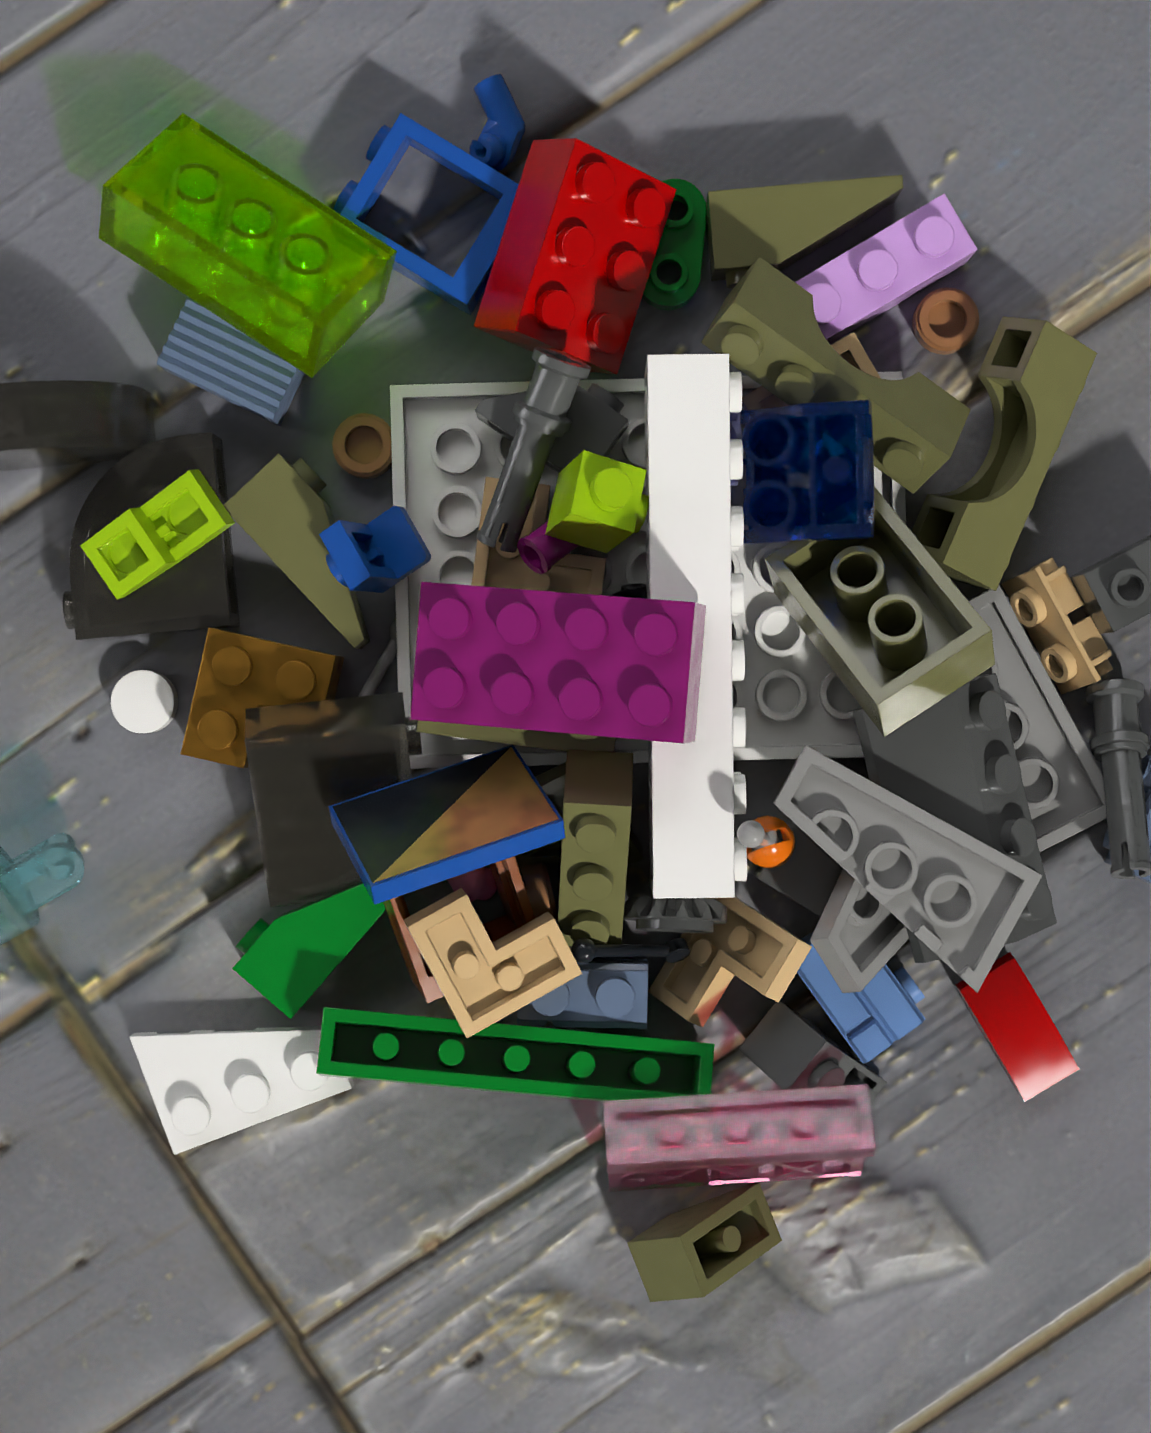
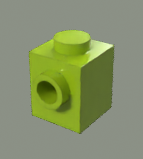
[545,450,649,553]

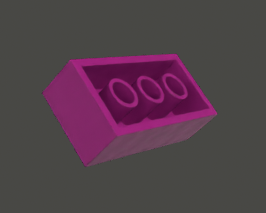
[410,582,706,744]

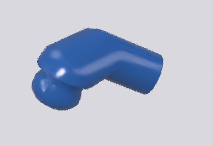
[469,74,525,171]

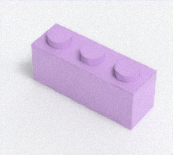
[795,193,978,344]

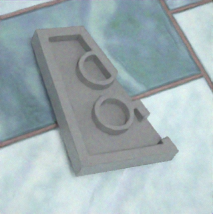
[810,869,909,993]

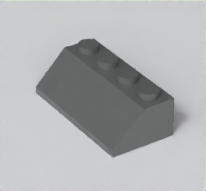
[853,673,1057,963]

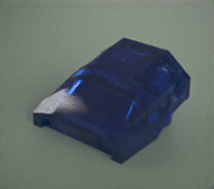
[740,400,875,545]

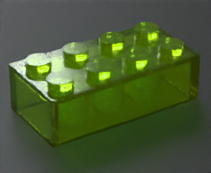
[99,113,397,378]

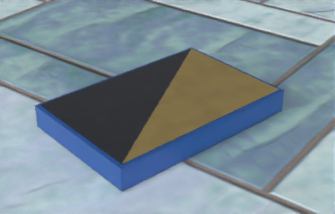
[328,745,565,905]

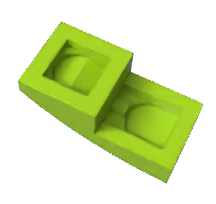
[80,469,235,600]

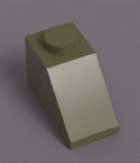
[627,1182,782,1302]

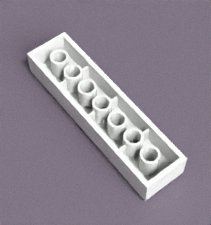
[644,354,747,899]

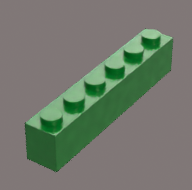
[316,1007,715,1111]

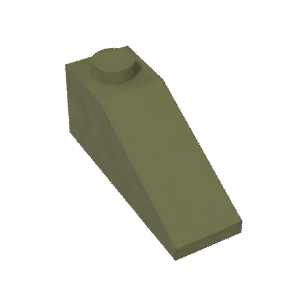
[706,175,903,289]
[224,453,370,649]

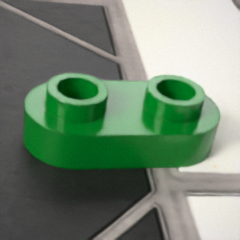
[642,179,707,311]

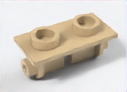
[1002,557,1113,695]

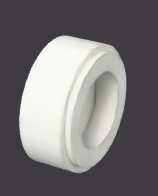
[111,670,178,733]

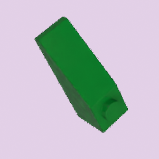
[232,881,386,1019]

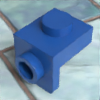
[319,506,431,593]

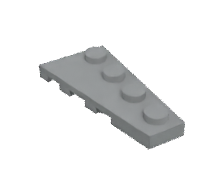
[968,585,1107,852]
[773,745,1043,993]

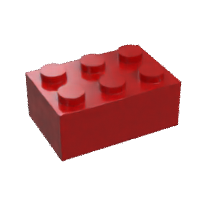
[473,138,677,375]

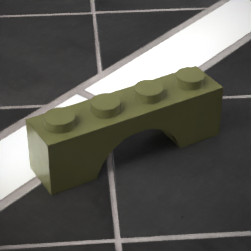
[701,257,971,494]
[911,316,1097,591]

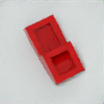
[955,952,1080,1102]

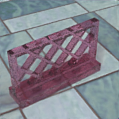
[603,1084,876,1192]

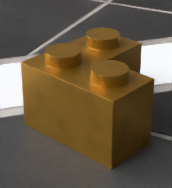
[181,628,344,768]

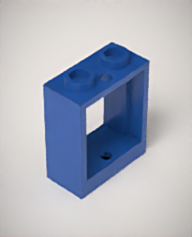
[333,113,519,316]

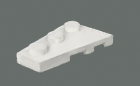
[129,1026,354,1155]

